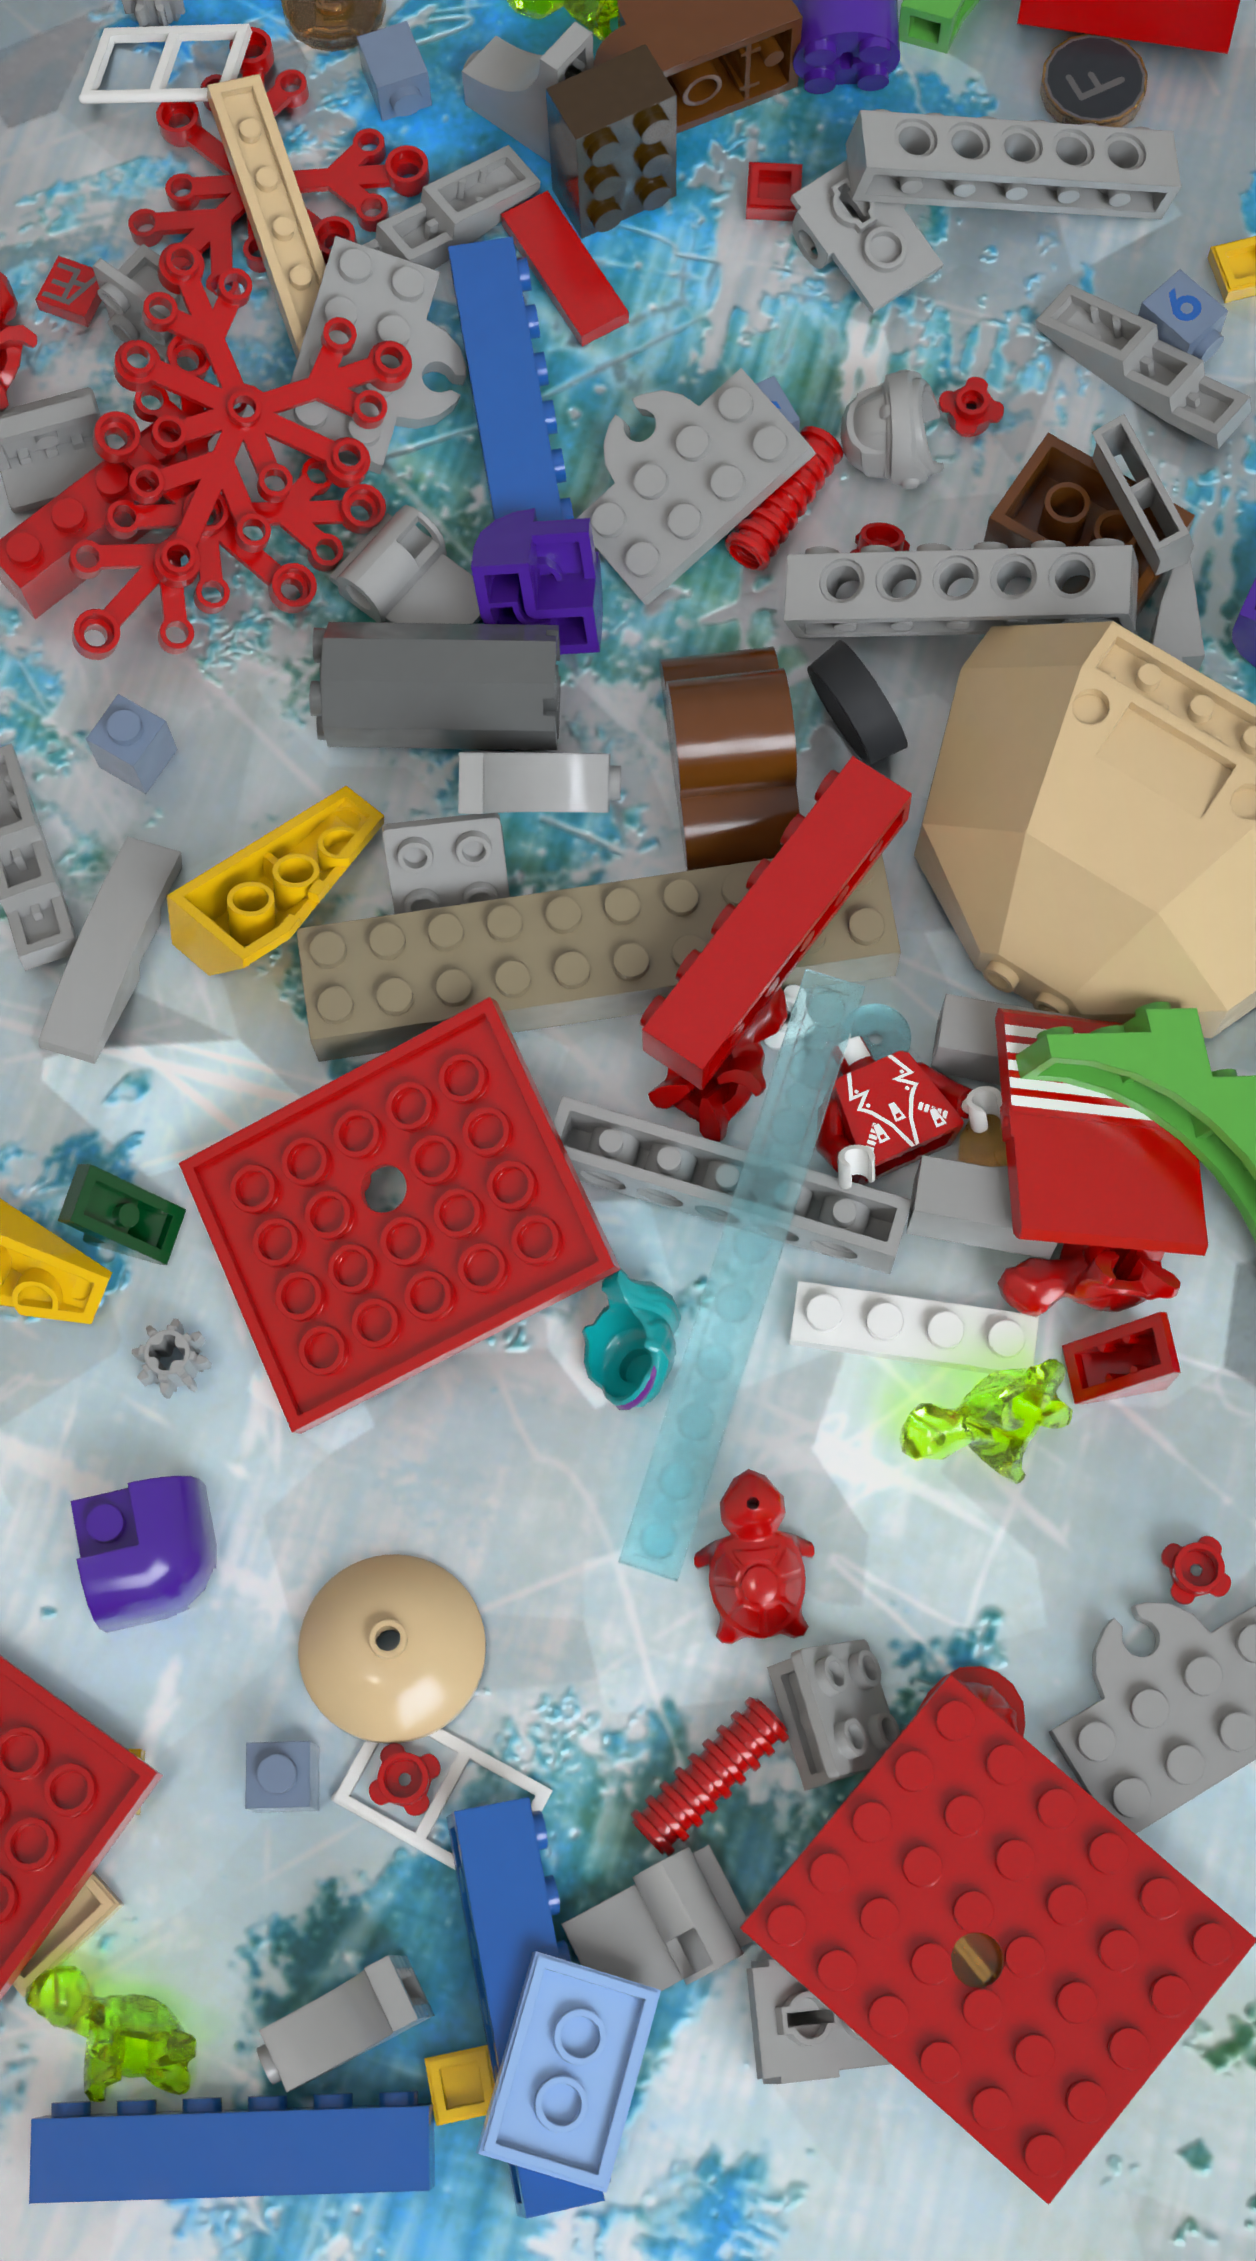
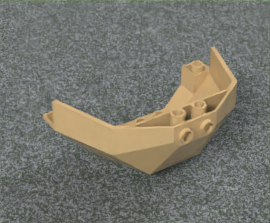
[914,621,1256,1038]

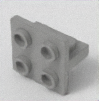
[92,244,218,371]
[0,387,109,513]
[383,813,510,914]
[767,1639,900,1791]

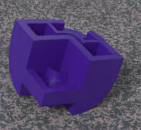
[471,508,603,655]
[70,1476,217,1633]

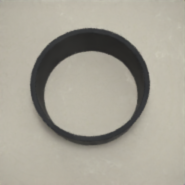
[807,640,908,765]

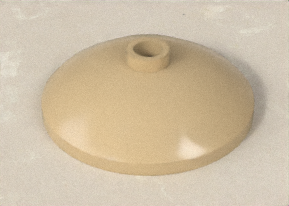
[298,1554,486,1744]

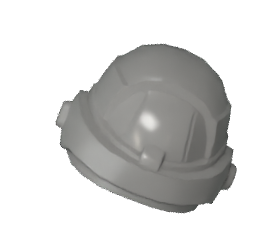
[840,369,944,489]

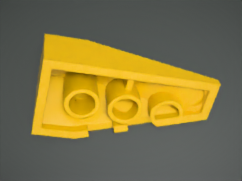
[167,785,384,976]
[0,1198,113,1324]

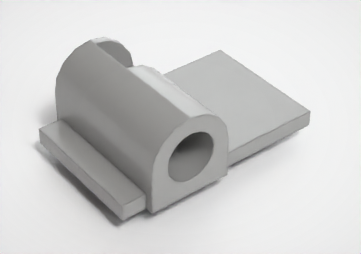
[790,160,944,314]
[329,505,482,624]
[561,1845,753,1991]
[746,1959,891,2084]

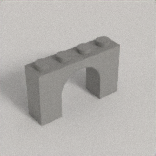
[906,994,1087,1259]

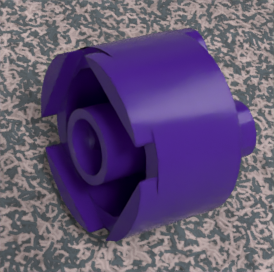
[792,0,900,94]

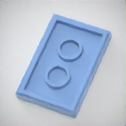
[476,1951,661,2193]

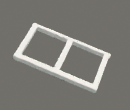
[79,24,252,104]
[331,1729,553,1870]

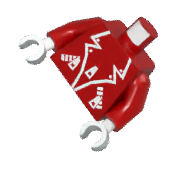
[816,1036,1002,1189]

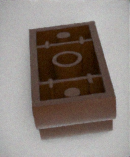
[594,0,803,134]
[659,646,800,871]

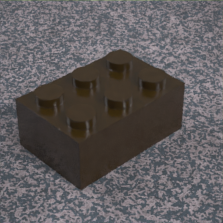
[546,44,677,239]

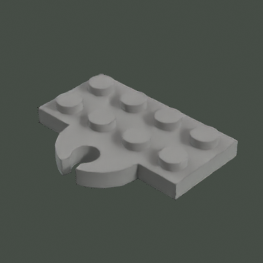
[280,236,466,474]
[576,368,816,606]
[1049,1602,1256,1834]

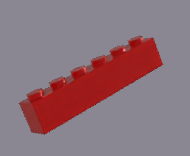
[640,756,912,1090]

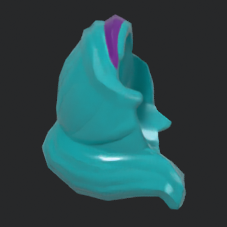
[582,1269,682,1410]

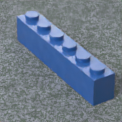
[448,236,574,521]
[446,1797,611,2219]
[29,2091,435,2204]

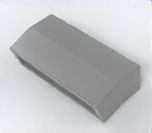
[1092,414,1194,576]

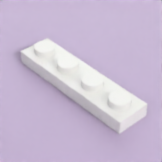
[789,1281,1039,1380]

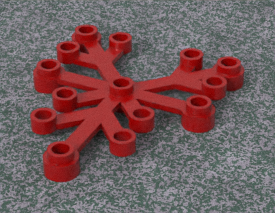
[128,27,430,295]
[113,242,412,588]
[68,336,386,660]

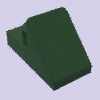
[57,1164,186,1265]

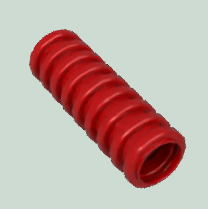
[725,426,844,571]
[630,1697,789,1856]

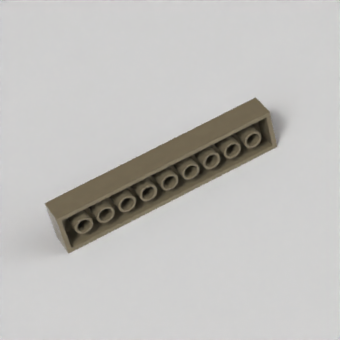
[296,854,901,1062]

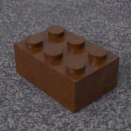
[984,432,1195,618]

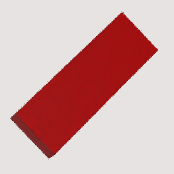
[501,190,629,347]

